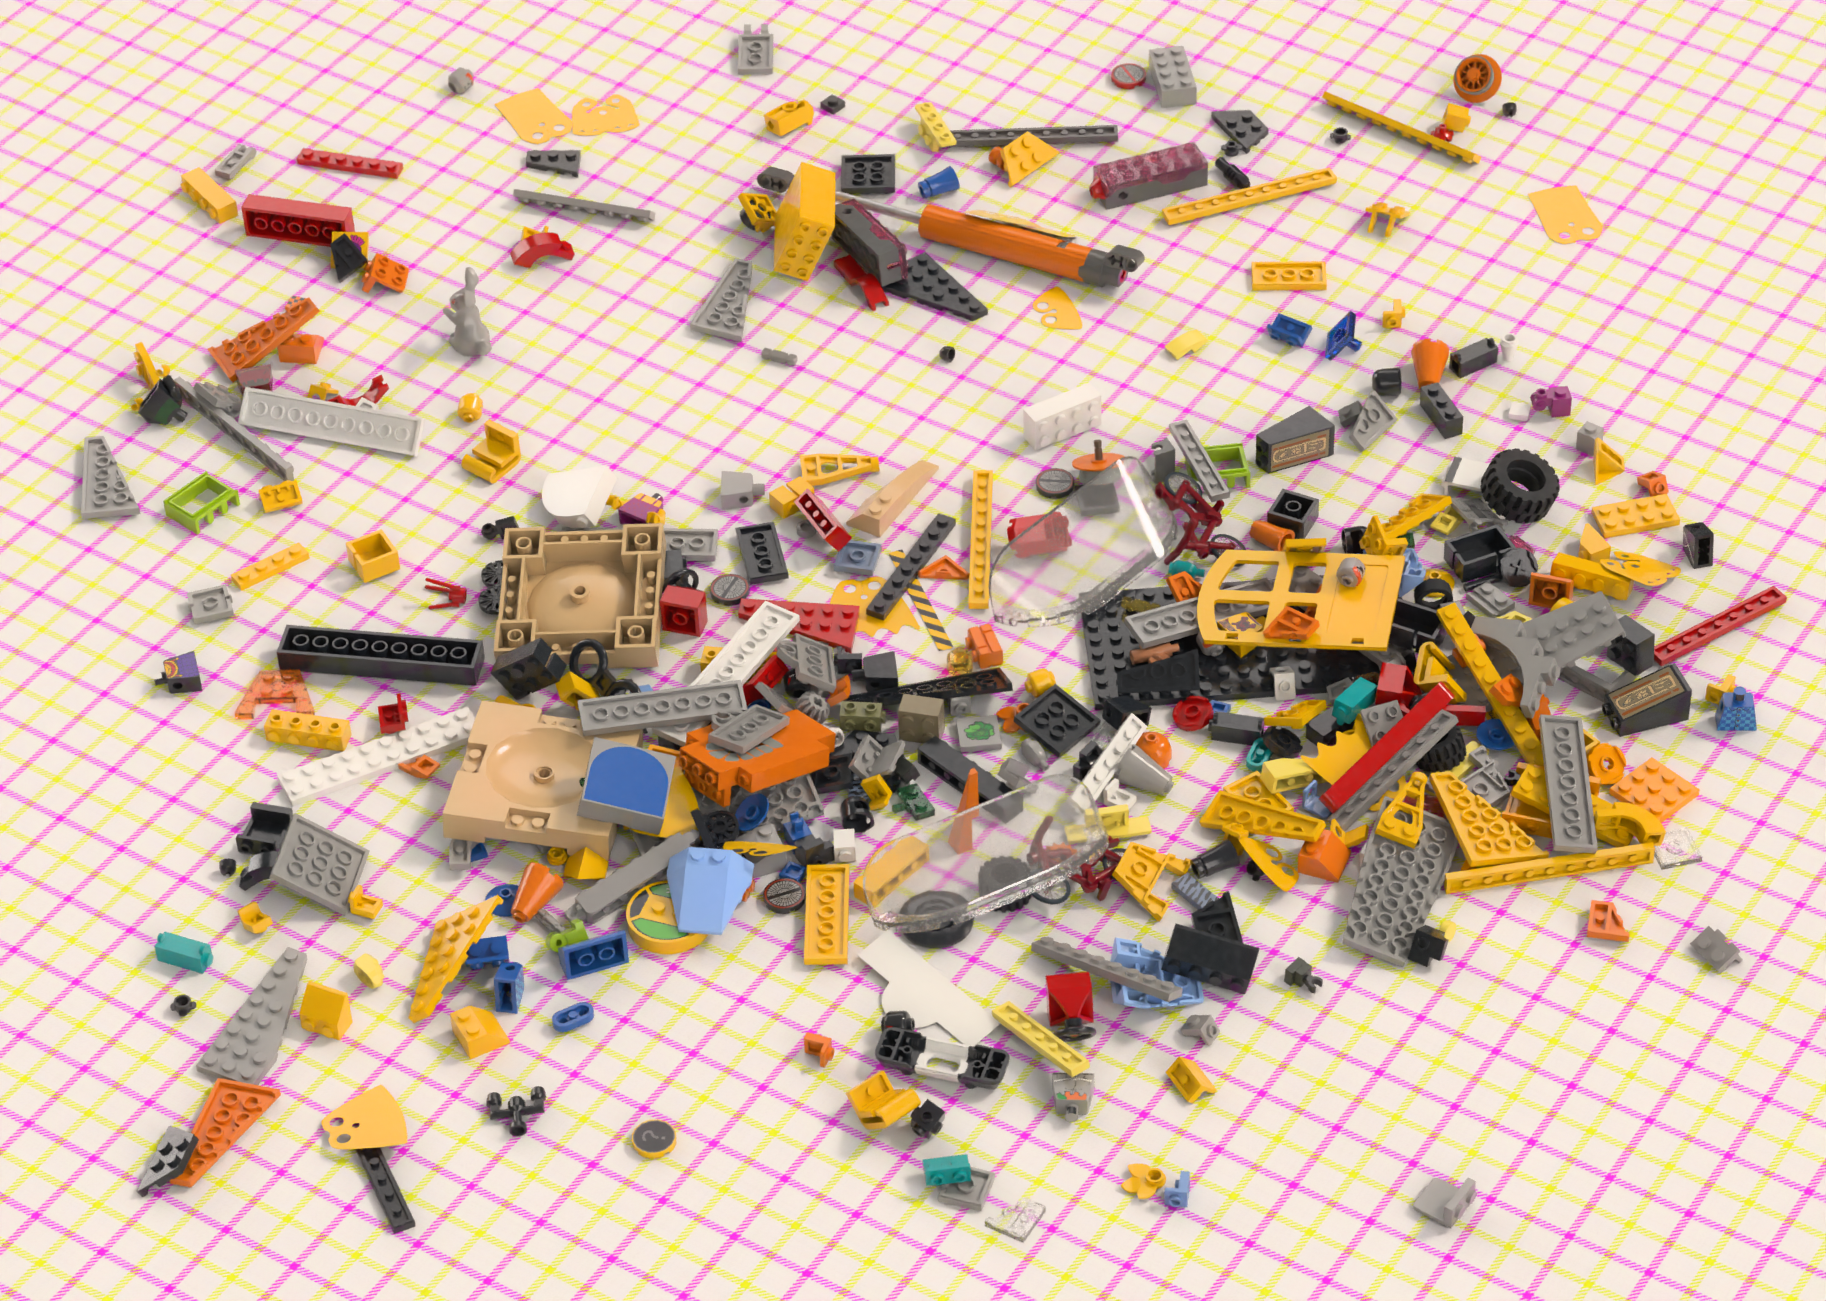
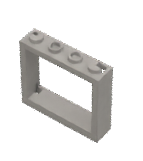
[1558,665,1641,703]

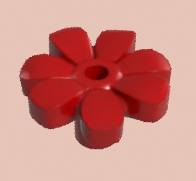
[1431,124,1454,142]

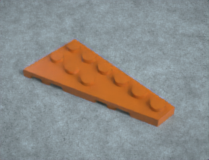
[207,297,320,382]
[170,1078,281,1187]

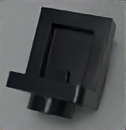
[834,646,863,674]

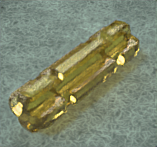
[1121,596,1161,612]

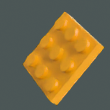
[1609,757,1700,823]

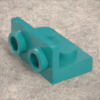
[922,1154,971,1186]

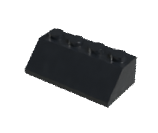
[1161,923,1259,994]

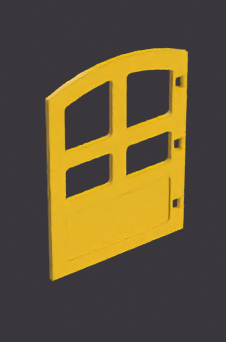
[1197,550,1405,651]

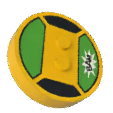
[626,880,708,954]

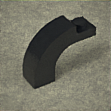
[239,851,279,891]

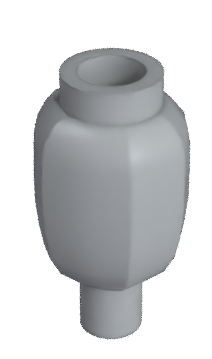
[1021,738,1050,771]

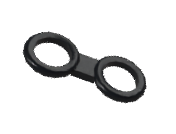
[569,638,641,697]

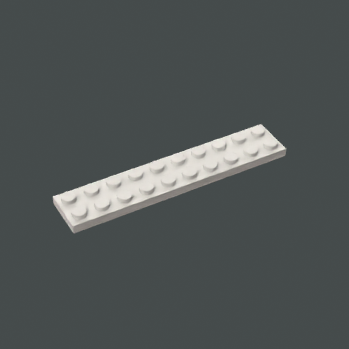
[238,387,425,456]
[652,601,800,747]
[277,707,475,807]

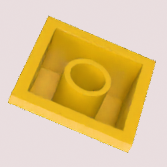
[299,981,352,1040]
[450,1006,510,1060]

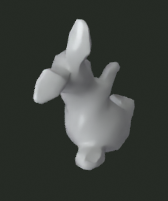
[443,267,492,357]

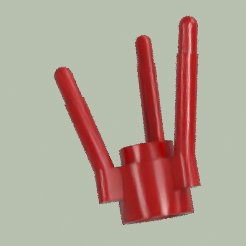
[425,578,467,610]

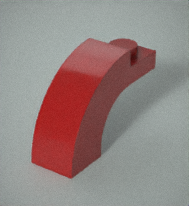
[510,232,575,268]

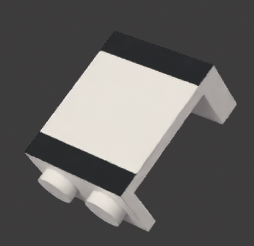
[1441,457,1489,505]

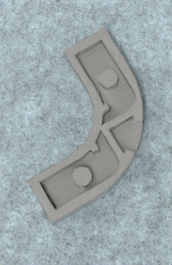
[449,838,494,870]

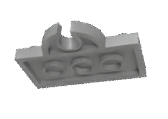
[776,633,837,693]
[708,704,790,754]

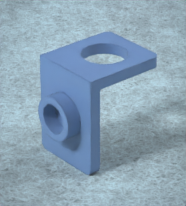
[1302,780,1332,819]

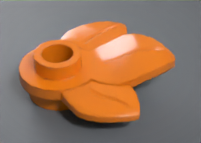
[996,703,1029,733]

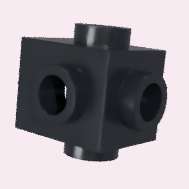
[910,1099,945,1139]

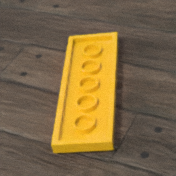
[1511,764,1634,847]
[804,864,850,965]

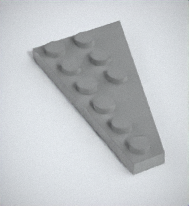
[690,258,752,342]
[81,436,140,519]

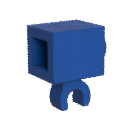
[783,812,812,855]

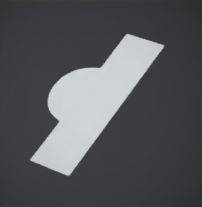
[858,930,1001,1047]

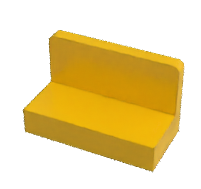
[1166,1056,1217,1103]

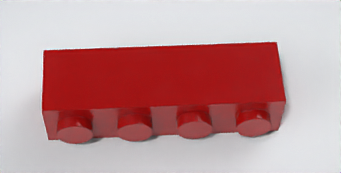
[794,488,852,552]

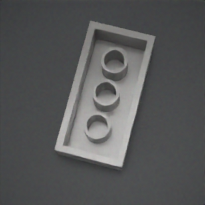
[1149,46,1197,108]

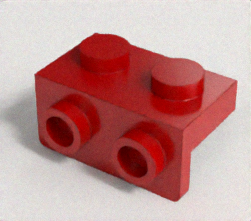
[378,693,409,734]

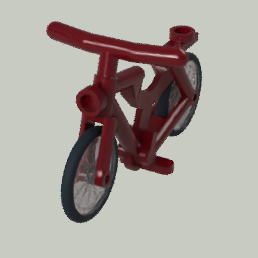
[1155,472,1246,567]
[1026,816,1126,905]

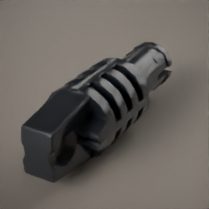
[1215,157,1250,189]

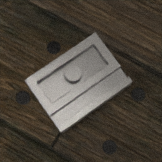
[1466,581,1515,618]

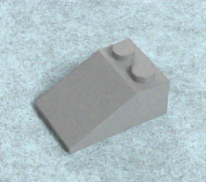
[732,823,787,878]

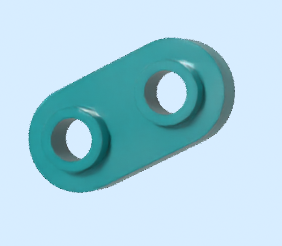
[1246,738,1273,772]

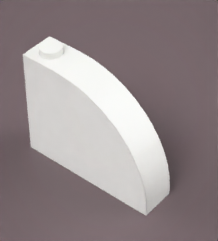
[542,465,617,529]

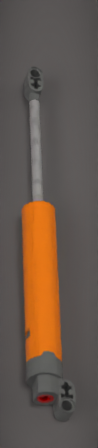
[757,167,1145,288]

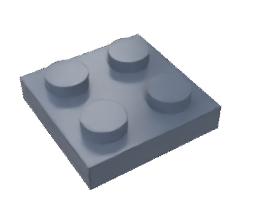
[834,540,882,576]

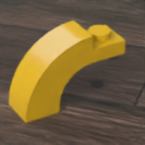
[1594,802,1666,846]

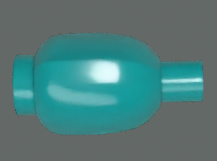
[1168,560,1205,579]

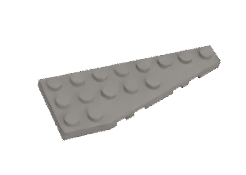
[196,947,307,1085]

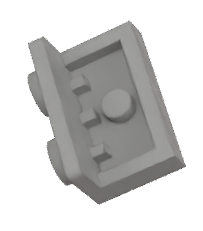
[997,757,1039,795]
[1690,926,1743,974]

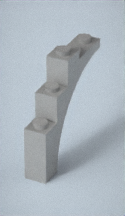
[1471,616,1560,718]

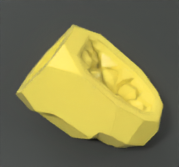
[353,953,384,989]

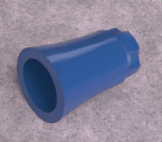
[918,166,960,198]

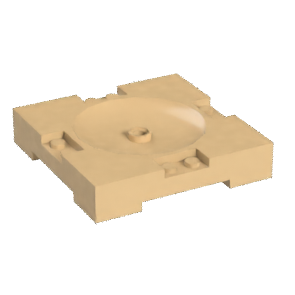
[493,523,666,668]
[442,700,643,861]

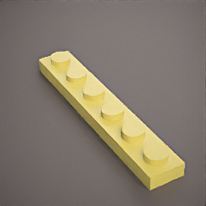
[992,1001,1090,1077]

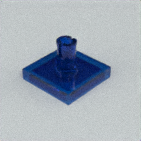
[1325,311,1362,361]

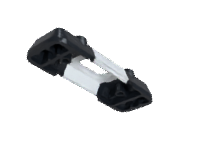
[875,1027,1010,1090]

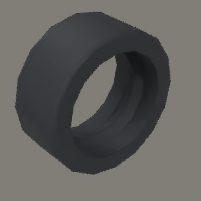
[1414,578,1453,610]

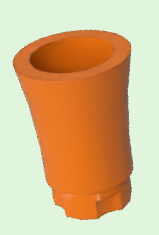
[1249,520,1295,551]

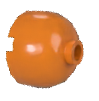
[1135,731,1172,769]

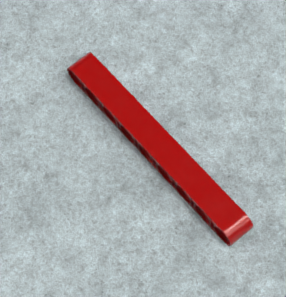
[1318,681,1455,814]

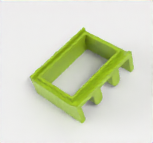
[1185,443,1251,491]
[163,471,240,535]

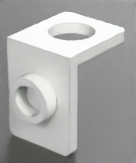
[1270,666,1296,701]

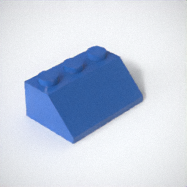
[558,930,629,980]

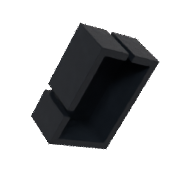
[1444,524,1516,583]
[1388,598,1447,653]
[490,638,567,700]

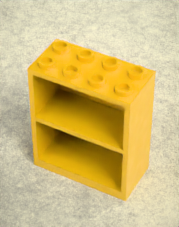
[773,162,836,281]

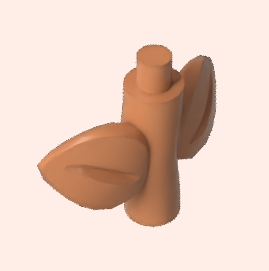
[1130,642,1180,665]

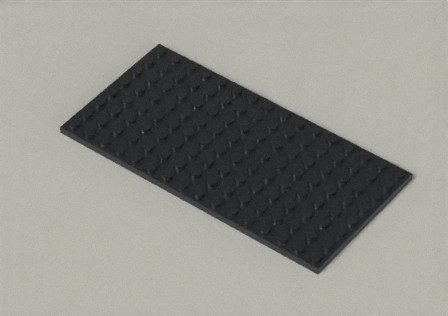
[1079,575,1417,710]

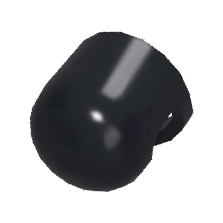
[1372,367,1402,396]
[1341,526,1367,554]
[840,796,874,833]

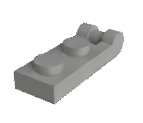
[214,144,256,180]

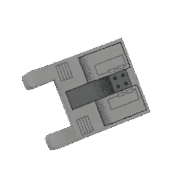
[1450,498,1508,532]

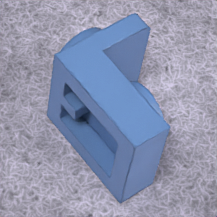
[1164,1171,1190,1207]

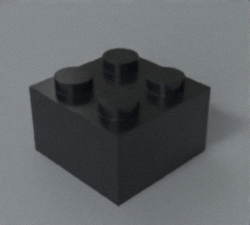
[1267,489,1319,539]
[1607,615,1655,676]

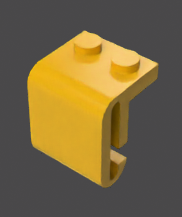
[461,419,521,484]
[1414,642,1467,704]
[846,1070,921,1130]

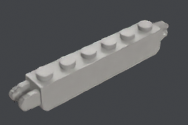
[564,829,701,924]

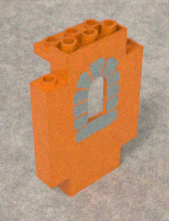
[679,709,836,807]

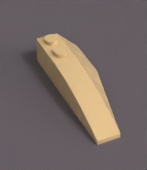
[846,460,939,537]

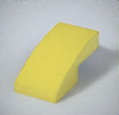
[1165,329,1208,360]
[1430,505,1464,535]

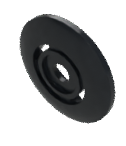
[899,891,974,948]

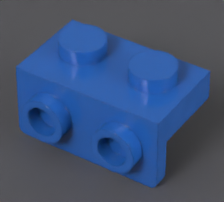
[1266,313,1313,347]

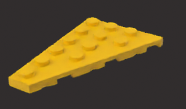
[1429,771,1549,867]
[408,895,503,1023]

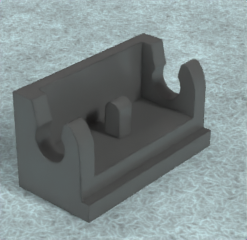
[1151,438,1175,484]

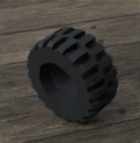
[1480,448,1560,524]

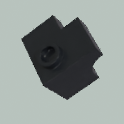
[1073,740,1102,784]
[794,834,835,867]
[1408,925,1449,967]

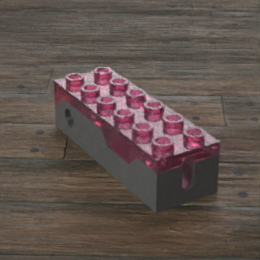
[1089,142,1208,210]
[831,198,909,286]

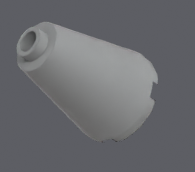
[1114,744,1174,795]

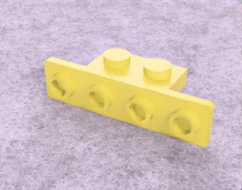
[915,102,957,152]
[1065,804,1152,845]

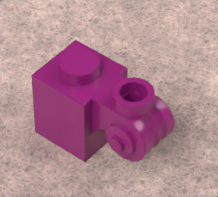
[1530,386,1572,418]

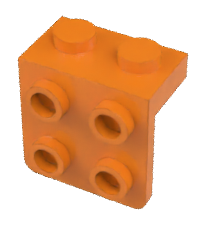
[361,253,409,293]

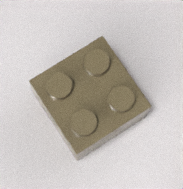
[898,694,945,744]

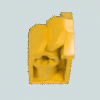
[764,99,814,136]

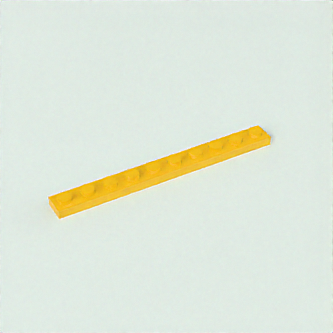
[1322,91,1482,164]
[1162,167,1337,225]
[968,470,993,609]
[1436,602,1544,767]
[1444,842,1655,894]

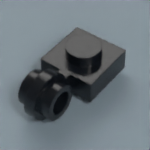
[481,516,519,540]

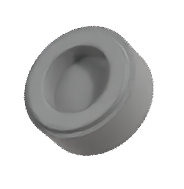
[796,520,816,538]

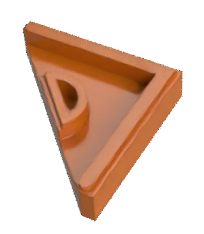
[918,555,970,580]

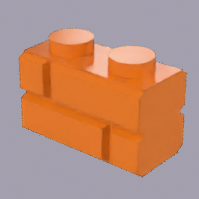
[965,624,1003,669]

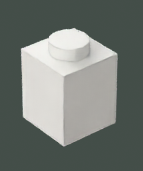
[833,829,856,863]

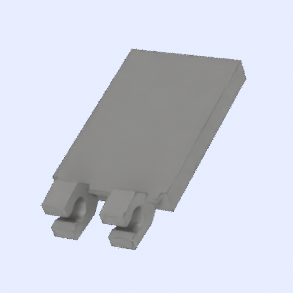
[738,24,774,75]

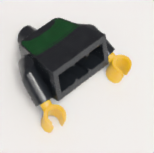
[131,365,188,425]

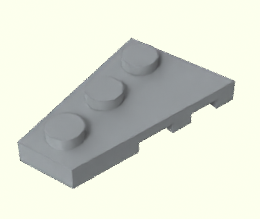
[1349,390,1398,452]

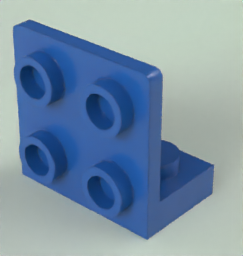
[465,935,510,970]

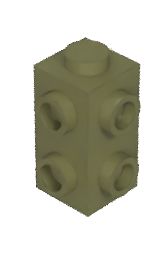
[839,701,886,732]

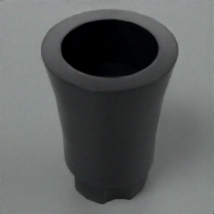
[1190,839,1240,879]

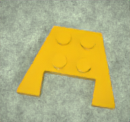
[1112,842,1191,922]

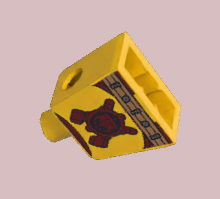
[1217,612,1266,658]

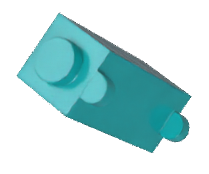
[1332,677,1378,725]
[154,932,213,974]

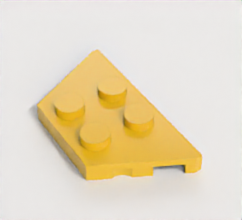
[1000,131,1059,187]

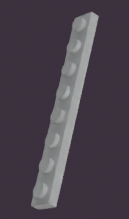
[513,189,655,222]
[1328,709,1459,832]
[1031,937,1183,1002]

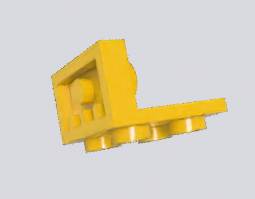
[1361,515,1408,556]

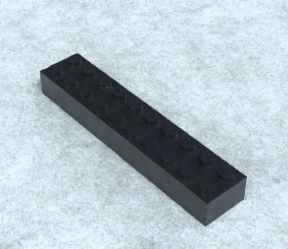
[277,625,485,686]

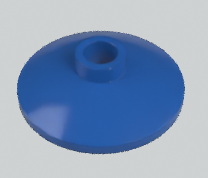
[1476,719,1515,750]
[735,793,769,831]
[485,884,519,917]

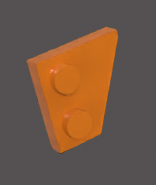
[1166,571,1202,602]
[1263,606,1320,640]
[1489,673,1523,707]
[1587,900,1629,942]

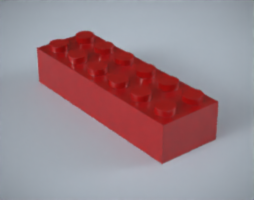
[241,194,355,247]

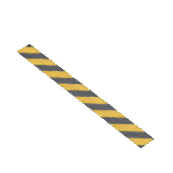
[889,549,953,651]

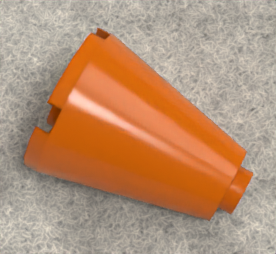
[1411,338,1449,389]
[511,862,564,923]

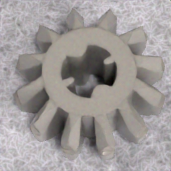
[795,691,831,724]

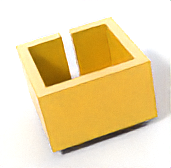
[346,529,400,583]

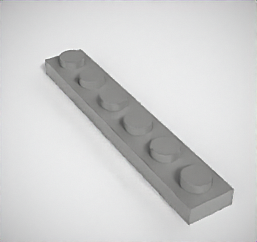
[1169,420,1230,502]

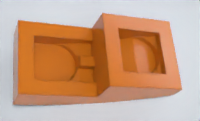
[827,674,851,707]
[398,755,440,779]

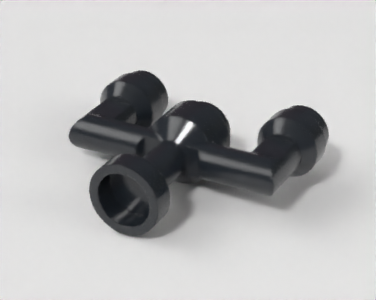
[486,1086,546,1137]

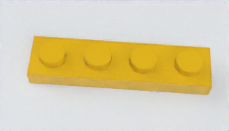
[231,543,310,591]

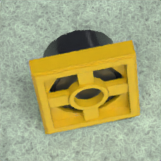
[738,193,777,233]

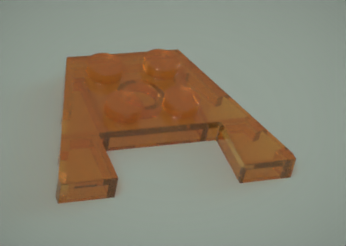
[235,670,315,719]

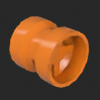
[988,147,1005,170]

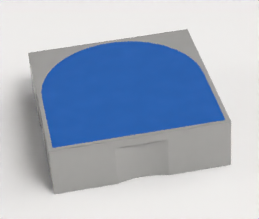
[577,737,676,835]

